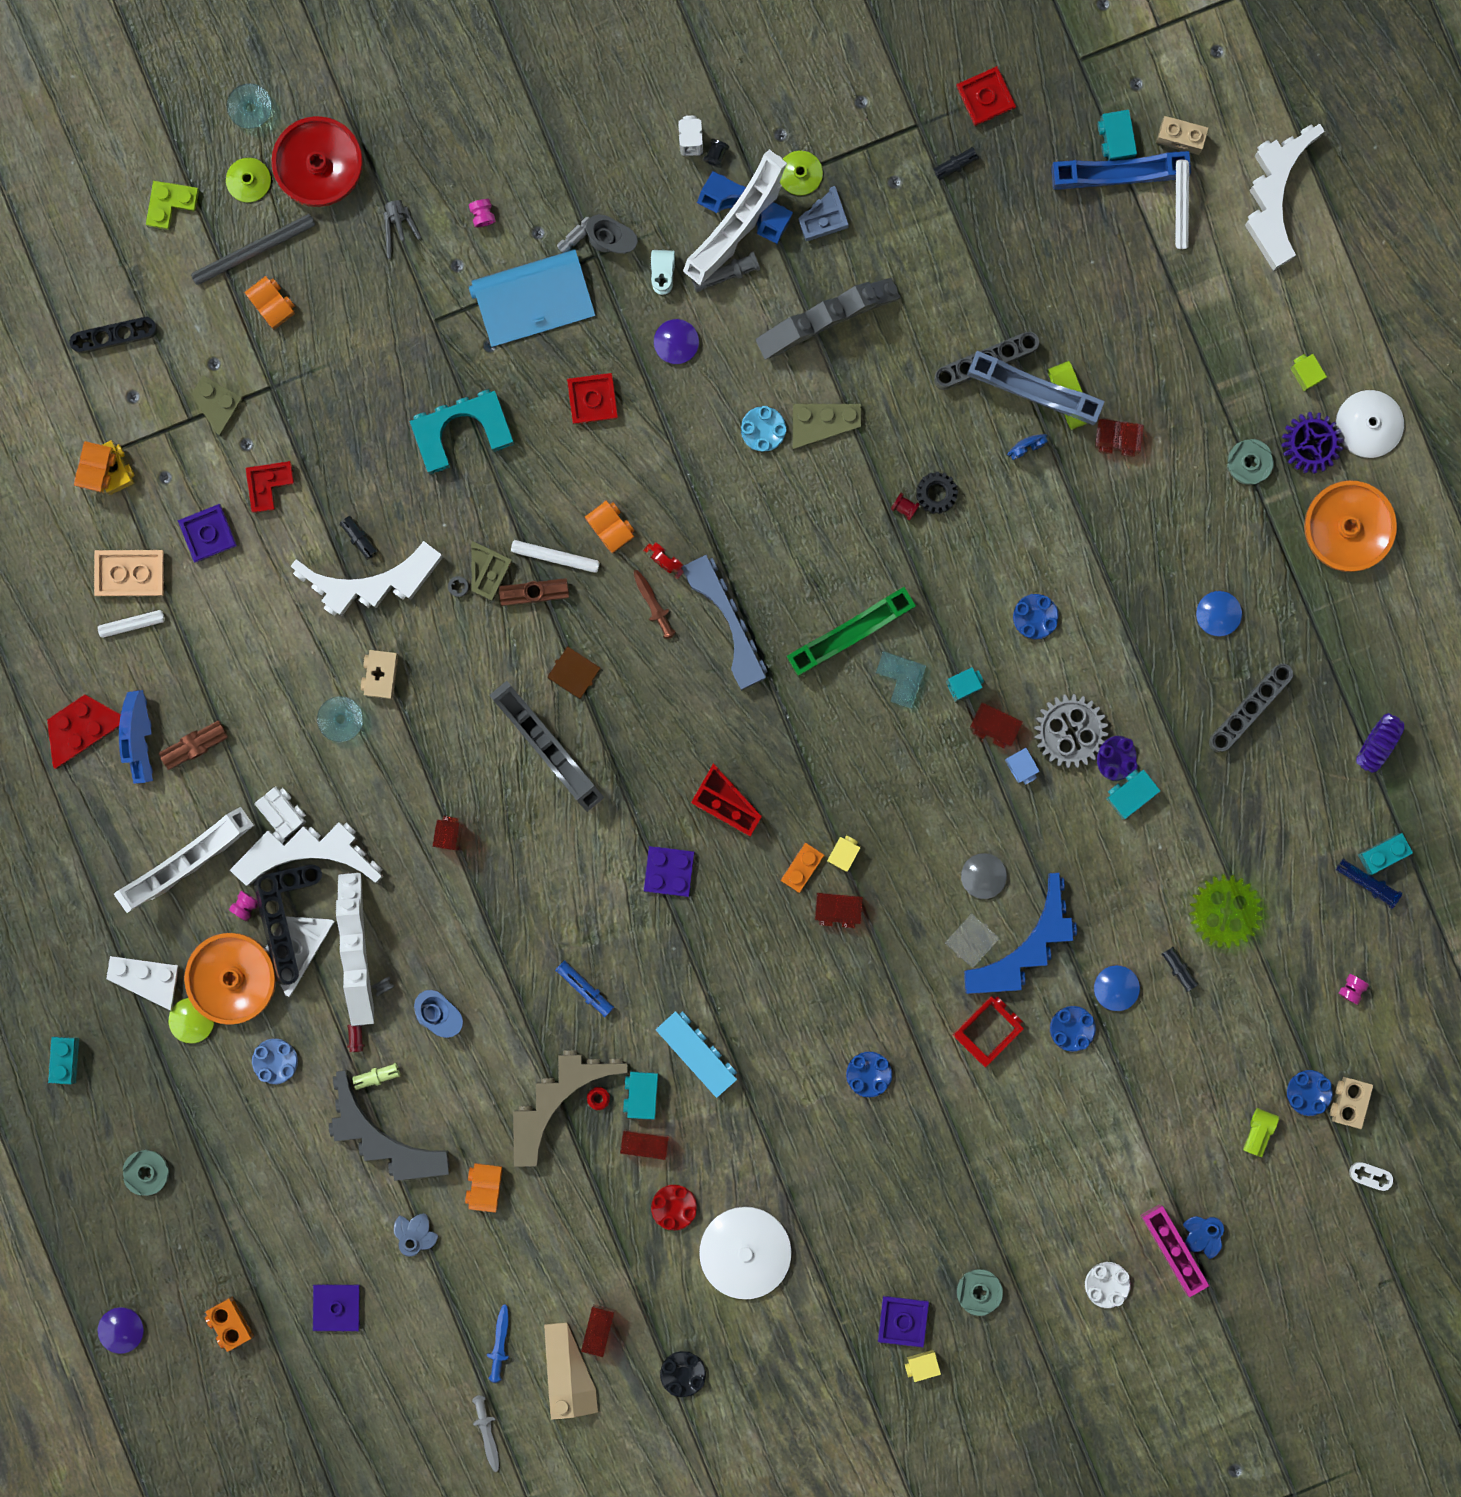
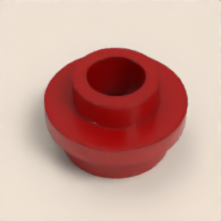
[587,1087,610,1110]

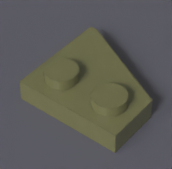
[192,375,243,436]
[471,541,512,601]

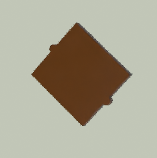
[547,646,601,699]

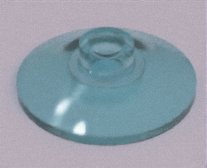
[227,83,272,129]
[317,696,363,742]

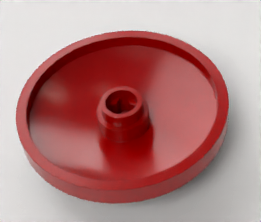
[271,116,363,207]

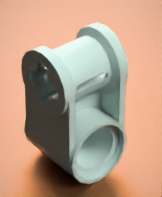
[651,250,675,295]

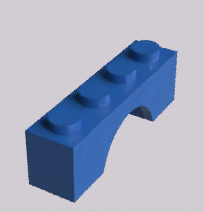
[697,171,793,244]

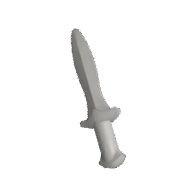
[472,1395,499,1472]

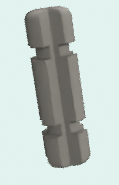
[557,217,590,253]

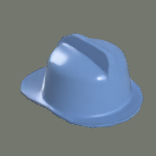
[414,990,463,1038]

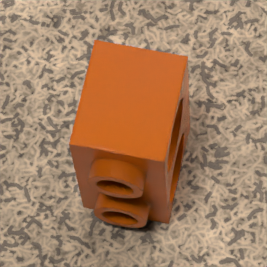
[205,1296,254,1352]

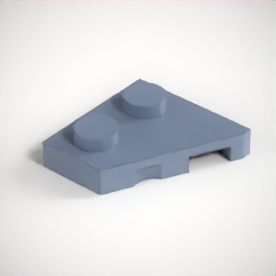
[799,186,849,241]

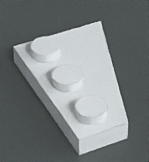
[106,956,179,1011]

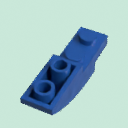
[119,690,153,784]

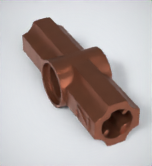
[499,578,569,606]
[159,720,229,770]

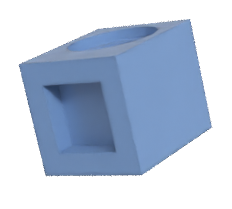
[1005,748,1039,785]

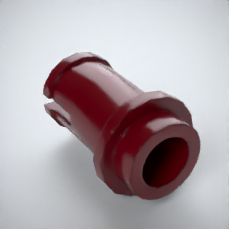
[347,1024,365,1052]

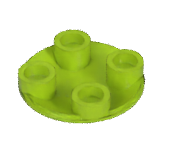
[169,998,214,1043]

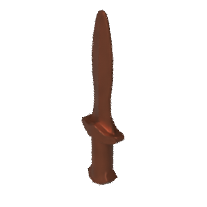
[634,570,676,639]

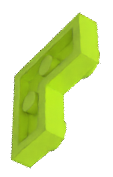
[146,181,199,230]

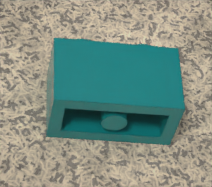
[1097,110,1137,161]
[946,667,984,702]
[1106,769,1160,820]
[1358,833,1413,875]
[48,1036,79,1084]
[623,1071,658,1120]

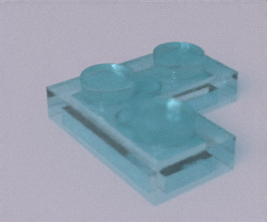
[876,651,926,709]

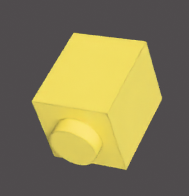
[827,835,860,872]
[904,1350,941,1382]

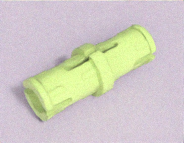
[352,1063,400,1090]

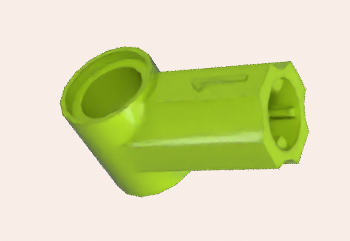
[1243,1108,1279,1157]

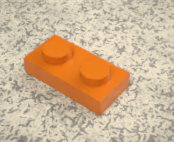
[780,843,824,893]

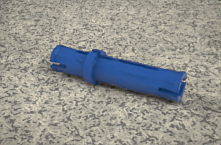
[555,960,614,1017]

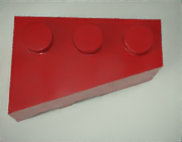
[691,763,762,837]

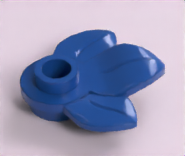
[1183,1216,1224,1259]

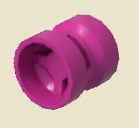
[469,199,496,228]
[228,890,258,922]
[1338,974,1369,1005]

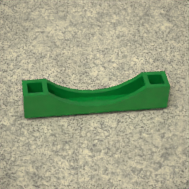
[786,587,916,677]

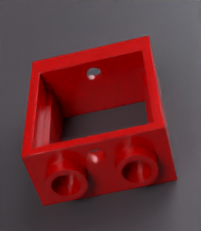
[952,996,1024,1068]

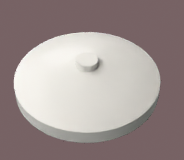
[700,1207,791,1299]

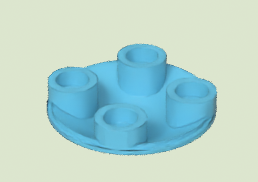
[741,406,786,452]

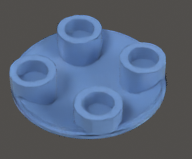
[252,1039,298,1084]

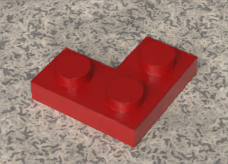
[245,461,294,513]

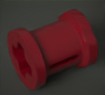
[891,492,920,521]

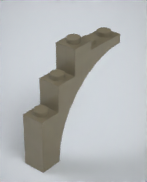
[513,1050,628,1167]

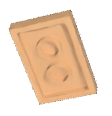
[94,550,164,596]

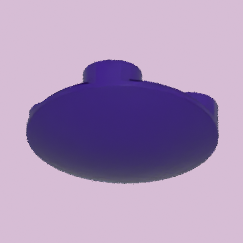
[654,319,699,364]
[1097,736,1138,781]
[98,1307,144,1354]

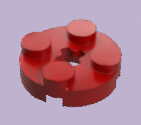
[643,542,684,579]

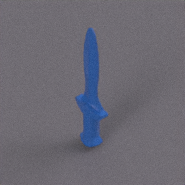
[487,1304,509,1383]

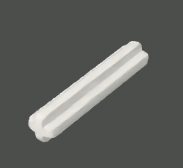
[98,610,165,638]

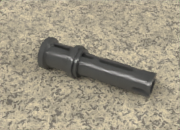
[691,252,760,293]

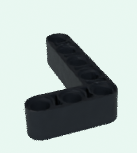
[254,865,322,985]

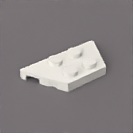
[265,916,335,997]

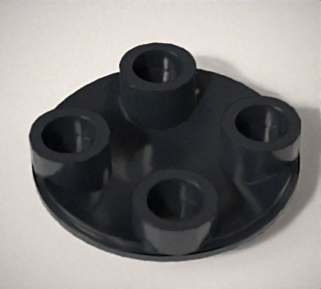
[660,1351,706,1397]

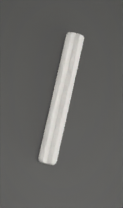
[1175,160,1189,249]
[511,540,600,573]

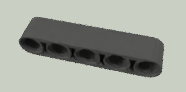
[934,332,1039,390]
[1209,664,1293,752]

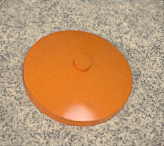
[1304,481,1397,572]
[184,933,276,1024]

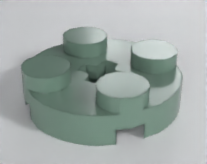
[1227,439,1273,485]
[123,1149,170,1196]
[956,1269,1003,1316]

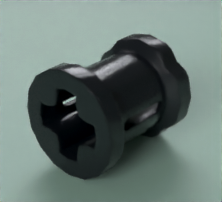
[703,139,730,168]

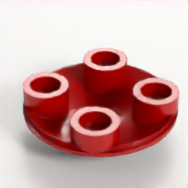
[651,1185,697,1231]

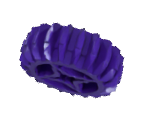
[1281,412,1343,474]
[1356,713,1404,773]

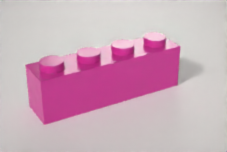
[1140,1204,1209,1298]

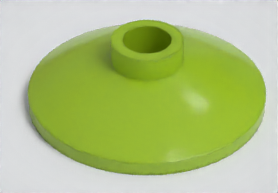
[780,151,823,196]
[226,158,271,203]

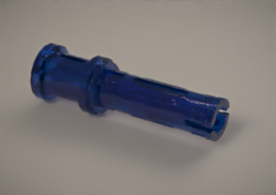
[1335,858,1403,910]

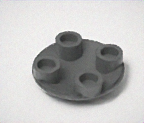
[961,853,1007,899]

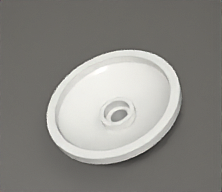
[1336,390,1404,458]

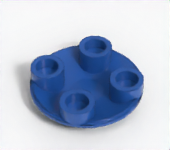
[1007,434,1048,460]
[1196,591,1242,636]
[1013,594,1058,639]
[1094,965,1140,1011]
[1050,1006,1096,1052]
[846,1052,892,1097]
[1287,1070,1333,1116]

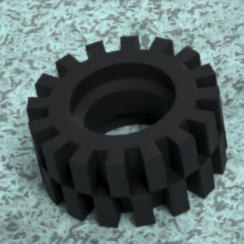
[916,472,958,514]

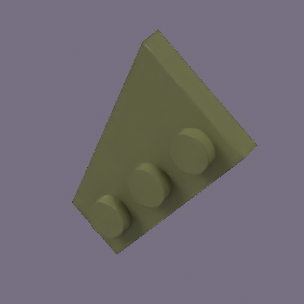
[793,404,861,450]

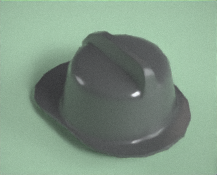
[586,214,638,254]

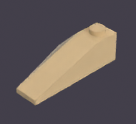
[544,1322,598,1420]

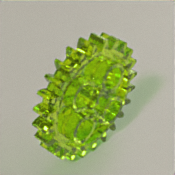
[1188,874,1263,948]

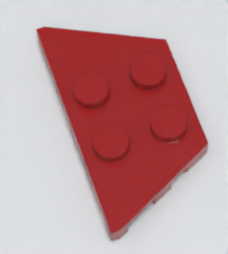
[47,694,121,769]

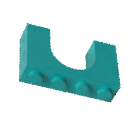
[409,389,515,475]

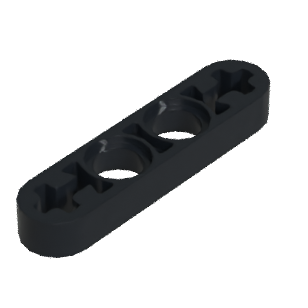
[69,317,157,353]

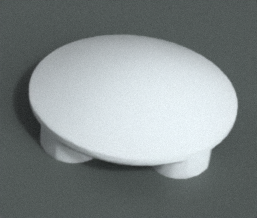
[1085,1262,1130,1308]

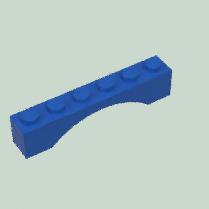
[1051,151,1191,190]

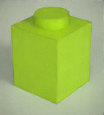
[1290,354,1327,391]

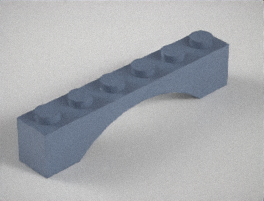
[967,351,1105,425]
[682,555,768,691]

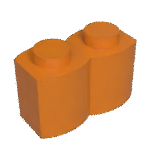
[244,276,295,330]
[74,441,116,493]
[585,501,635,554]
[465,1163,503,1213]

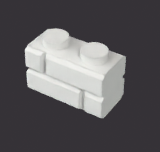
[679,116,703,156]
[255,786,306,839]

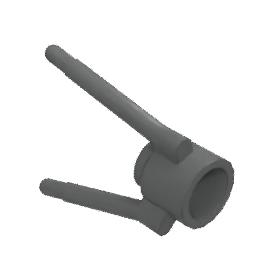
[383,200,421,259]

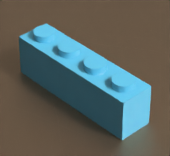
[655,1011,737,1098]

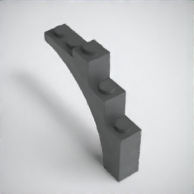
[755,278,901,359]
[489,681,604,812]
[329,1070,451,1181]

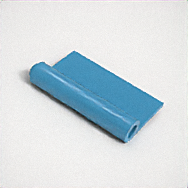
[468,250,595,347]

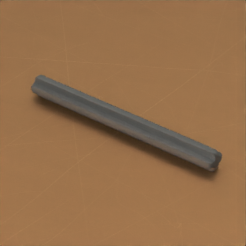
[191,214,315,285]

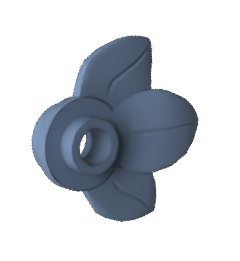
[394,1213,438,1257]

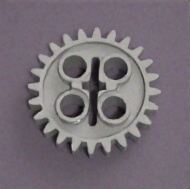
[1034,694,1108,768]

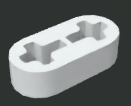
[1349,1162,1393,1191]

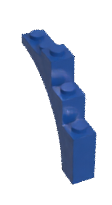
[964,873,1077,994]

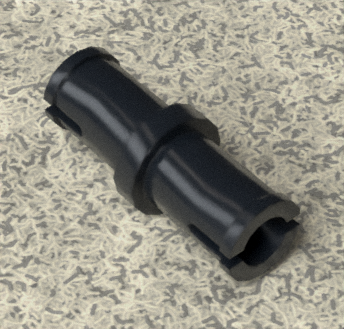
[932,147,979,181]
[339,516,378,560]
[1161,947,1199,992]

